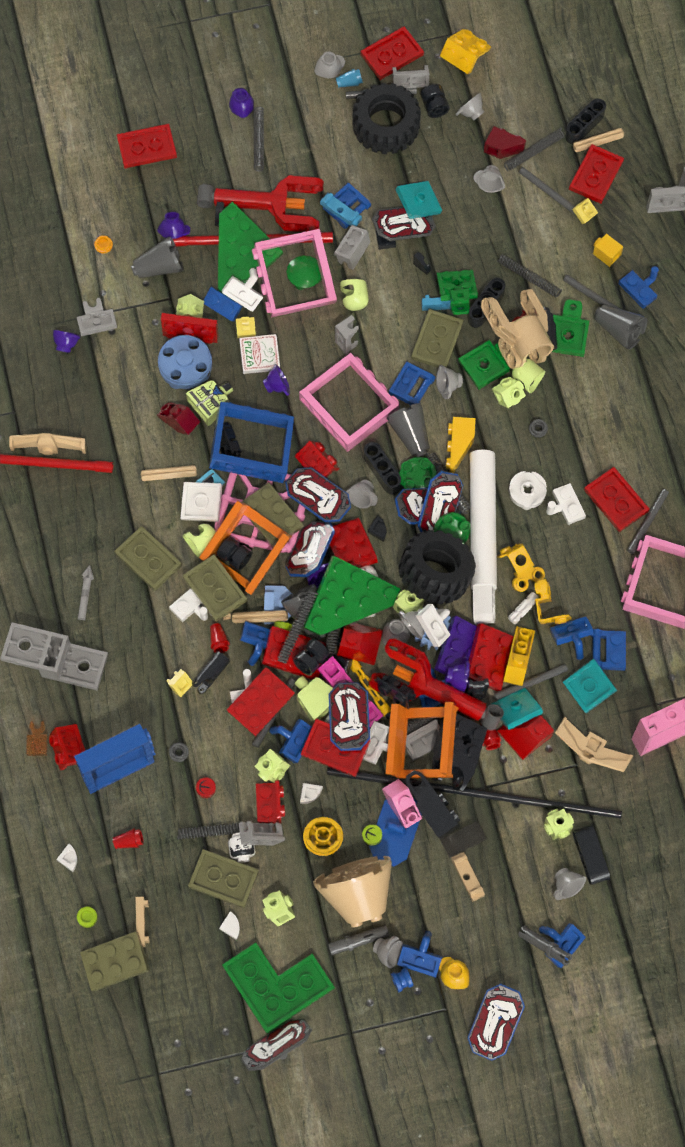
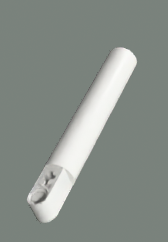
[470,450,497,624]

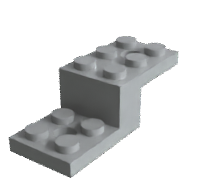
[646,167,685,213]
[0,622,108,691]

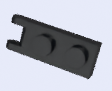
[465,678,489,700]

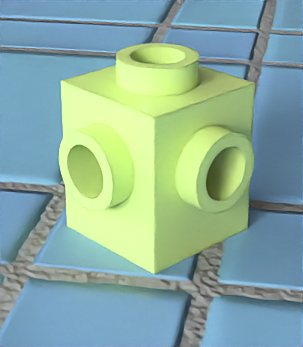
[176,294,204,318]
[492,377,526,408]
[393,589,425,613]
[254,749,290,783]
[544,809,574,840]
[262,890,295,926]

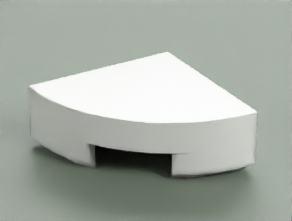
[300,783,323,804]
[57,844,77,872]
[219,912,240,940]

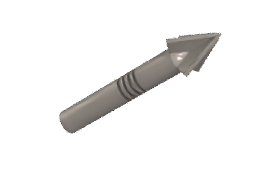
[78,565,94,620]

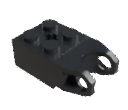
[432,714,487,792]
[406,770,461,840]

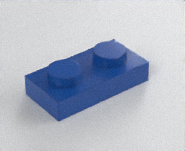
[203,287,243,322]

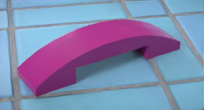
[318,656,384,727]

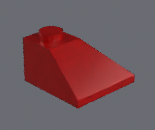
[337,622,383,665]
[497,715,554,761]

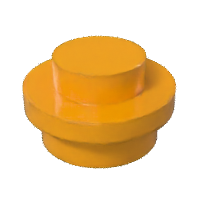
[94,236,113,254]

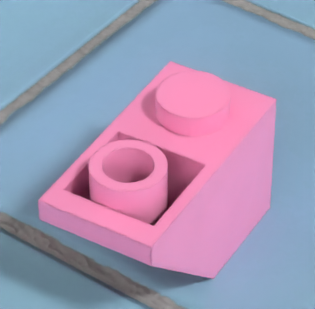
[382,779,422,829]

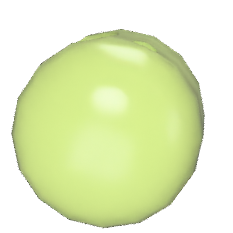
[340,279,369,311]
[512,358,545,393]
[183,524,216,557]

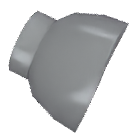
[314,51,345,79]
[456,92,485,121]
[474,165,505,193]
[436,365,463,399]
[345,480,378,508]
[398,609,425,639]
[382,618,410,647]
[554,868,586,900]
[373,936,403,969]

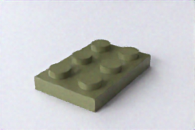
[411,309,464,368]
[241,482,304,549]
[114,526,182,591]
[182,555,247,622]
[188,849,259,909]
[80,931,150,992]

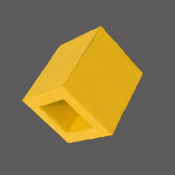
[593,233,623,267]

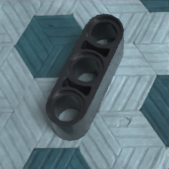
[565,98,606,144]
[468,278,506,328]
[364,442,401,494]
[572,825,610,885]

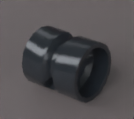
[421,84,450,118]
[216,536,253,571]
[293,639,330,676]

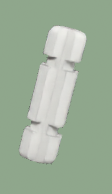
[508,592,539,624]

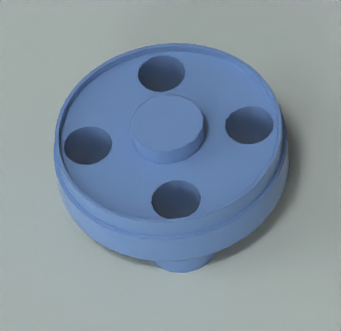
[158,335,212,389]

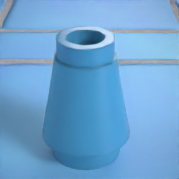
[336,69,363,88]

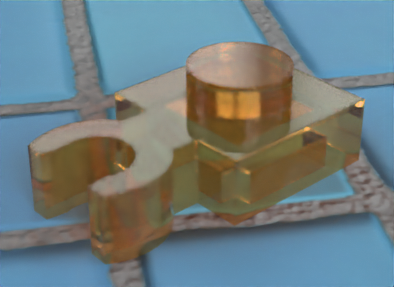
[26,721,47,756]

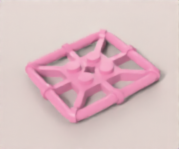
[214,473,305,554]

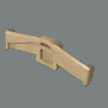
[9,433,87,455]
[555,717,633,772]

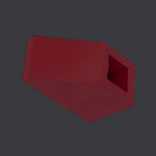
[484,126,526,159]
[157,402,200,435]

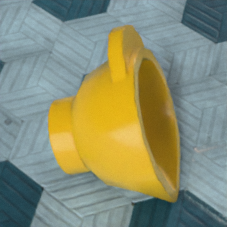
[439,957,470,989]

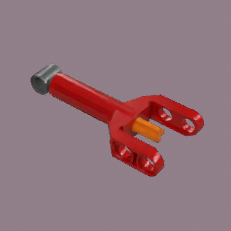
[197,175,324,232]
[369,639,504,730]

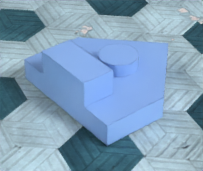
[264,586,293,624]

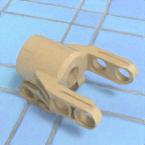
[481,289,554,369]

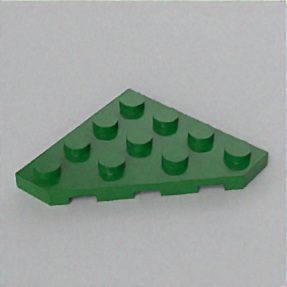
[218,202,283,298]
[302,556,400,635]

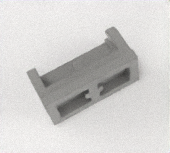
[392,65,429,88]
[334,225,371,270]
[335,315,359,355]
[406,719,440,762]
[238,821,285,846]

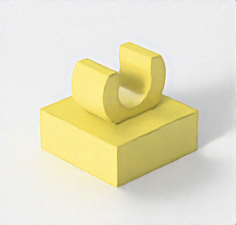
[572,198,598,224]
[236,316,256,338]
[167,669,192,697]

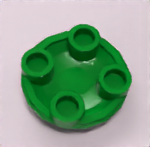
[286,255,322,290]
[400,457,436,489]
[433,512,470,544]

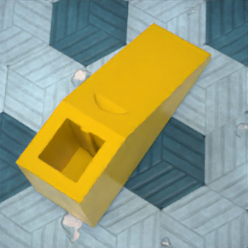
[446,417,476,473]
[503,626,535,686]

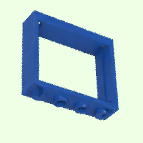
[209,402,294,483]
[74,724,156,794]

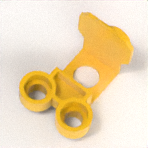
[497,543,545,592]
[535,579,572,624]

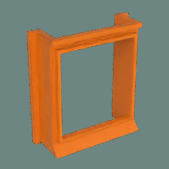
[199,501,292,595]
[385,702,459,779]

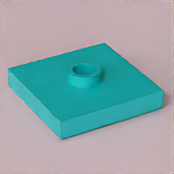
[396,181,442,219]
[563,659,618,714]
[490,688,543,730]

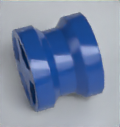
[391,967,414,993]

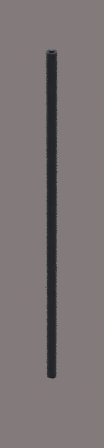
[327,767,622,819]

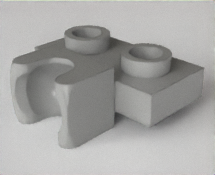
[77,298,117,336]

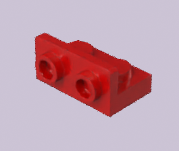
[294,441,340,478]
[49,724,85,770]
[256,780,285,824]

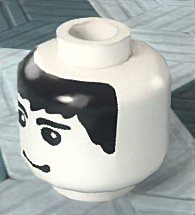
[228,832,256,863]

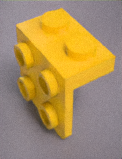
[440,29,491,74]

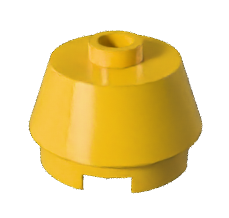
[303,817,343,856]

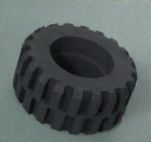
[352,83,421,154]
[398,530,476,604]

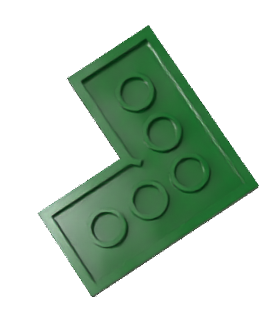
[222,943,335,1034]

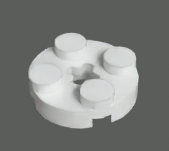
[508,471,547,510]

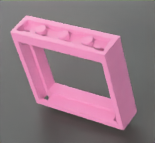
[252,229,337,318]
[299,353,399,452]
[621,535,685,629]
[632,699,685,756]

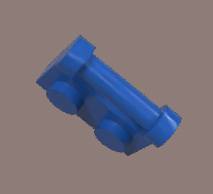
[323,183,371,229]
[389,361,436,406]
[591,629,626,671]

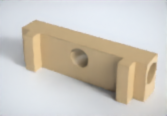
[451,852,485,902]
[136,897,150,947]

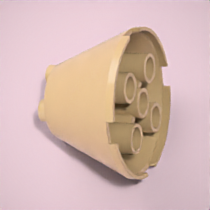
[313,856,392,927]

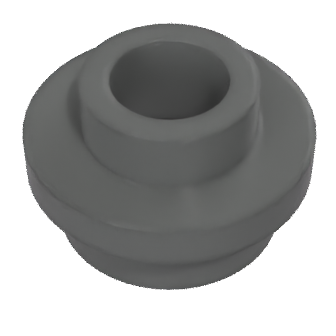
[529,419,548,438]
[169,742,189,762]

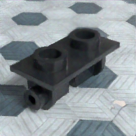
[214,422,242,457]
[377,675,416,709]

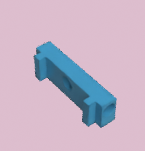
[320,193,362,226]
[422,295,463,311]

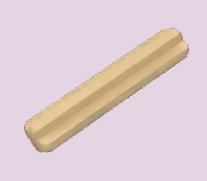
[573,128,624,152]
[141,465,197,481]
[232,610,288,623]

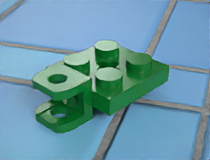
[437,270,478,315]
[552,299,590,357]
[458,340,510,390]

